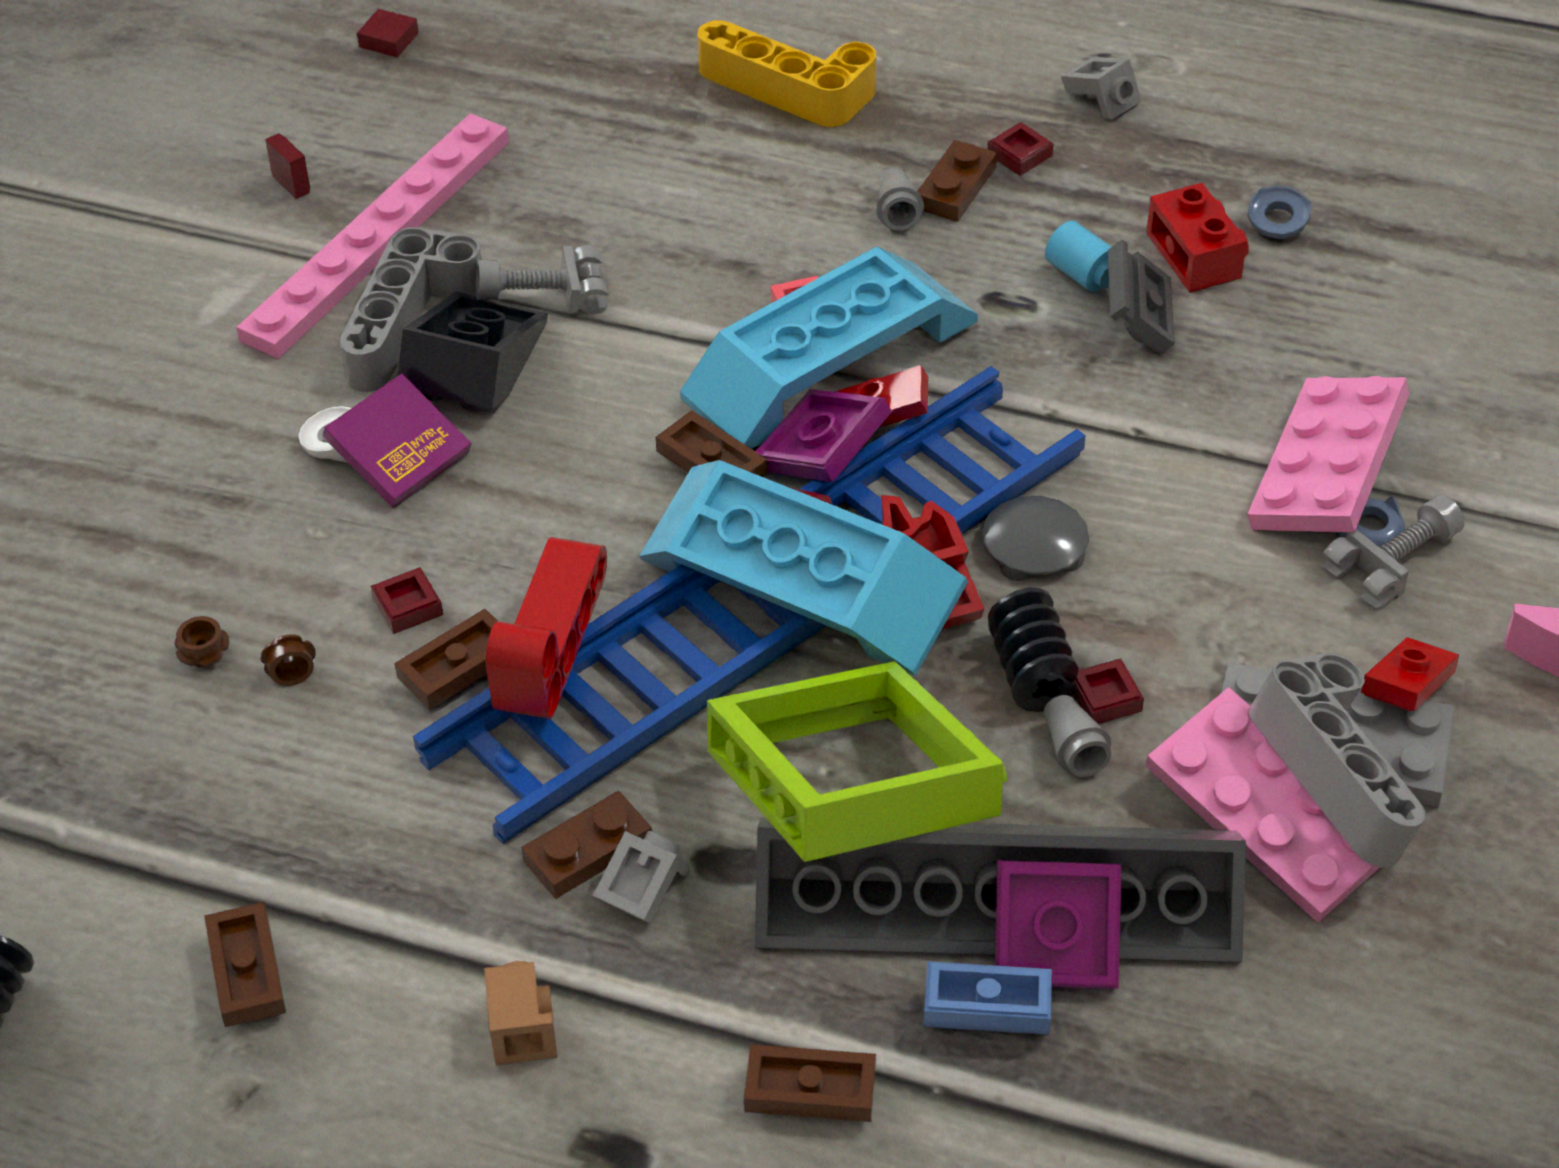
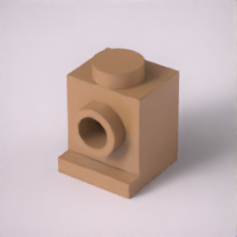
[484,961,557,1065]

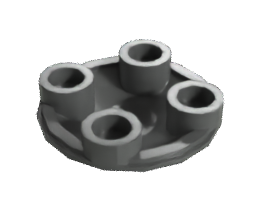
[982,496,1089,581]

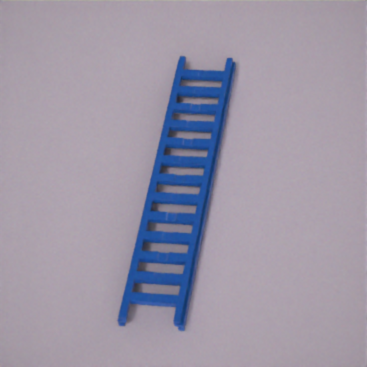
[413,366,1086,844]

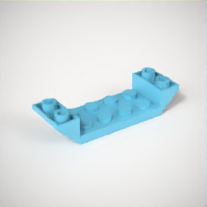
[680,246,978,449]
[639,460,968,676]

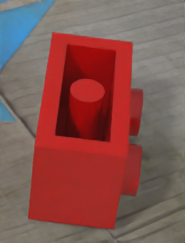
[1146,183,1249,293]

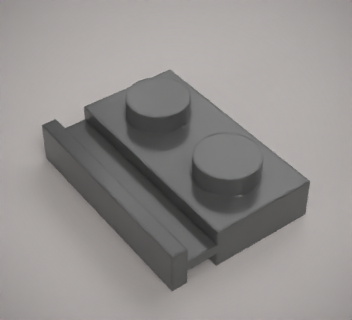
[1108,239,1175,354]

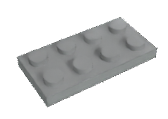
[1222,662,1455,807]

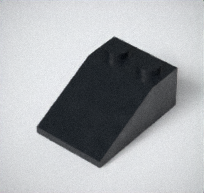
[397,291,548,412]

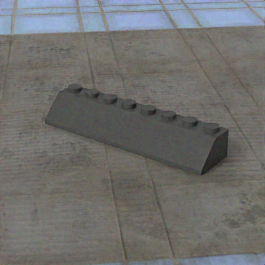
[755,817,1246,962]

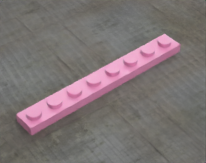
[236,113,509,359]

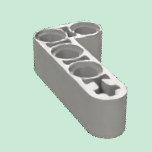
[339,227,482,391]
[1249,653,1426,867]

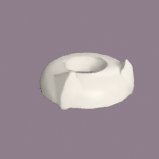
[298,406,351,462]

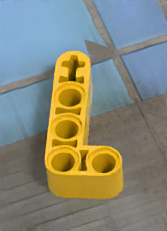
[697,20,876,127]

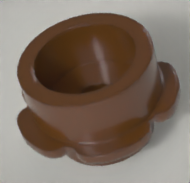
[174,616,230,667]
[260,634,316,686]

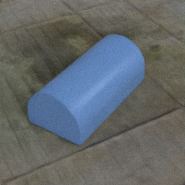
[924,961,1052,1035]

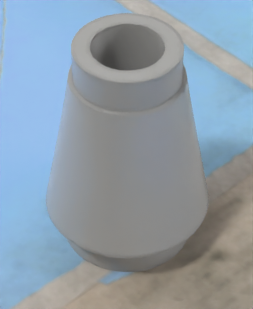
[876,168,924,231]
[1044,695,1111,777]

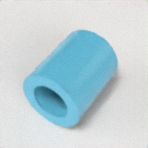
[1045,220,1112,292]

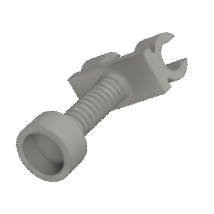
[475,245,609,314]
[1322,495,1464,610]

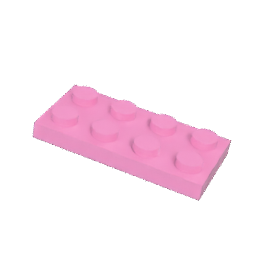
[1247,376,1410,533]
[1146,687,1380,923]

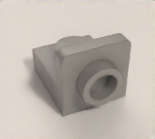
[1061,57,1141,120]
[593,831,690,924]

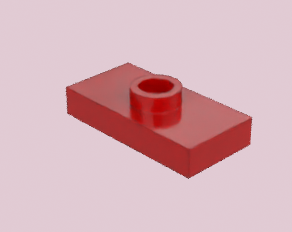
[834,365,929,428]
[1361,637,1459,712]

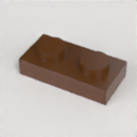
[918,140,997,222]
[655,410,767,477]
[394,609,498,710]
[521,790,652,899]
[204,902,286,1028]
[744,1044,876,1122]

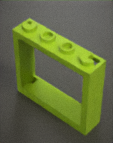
[707,661,1007,862]

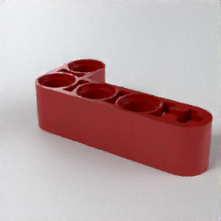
[486,537,607,719]

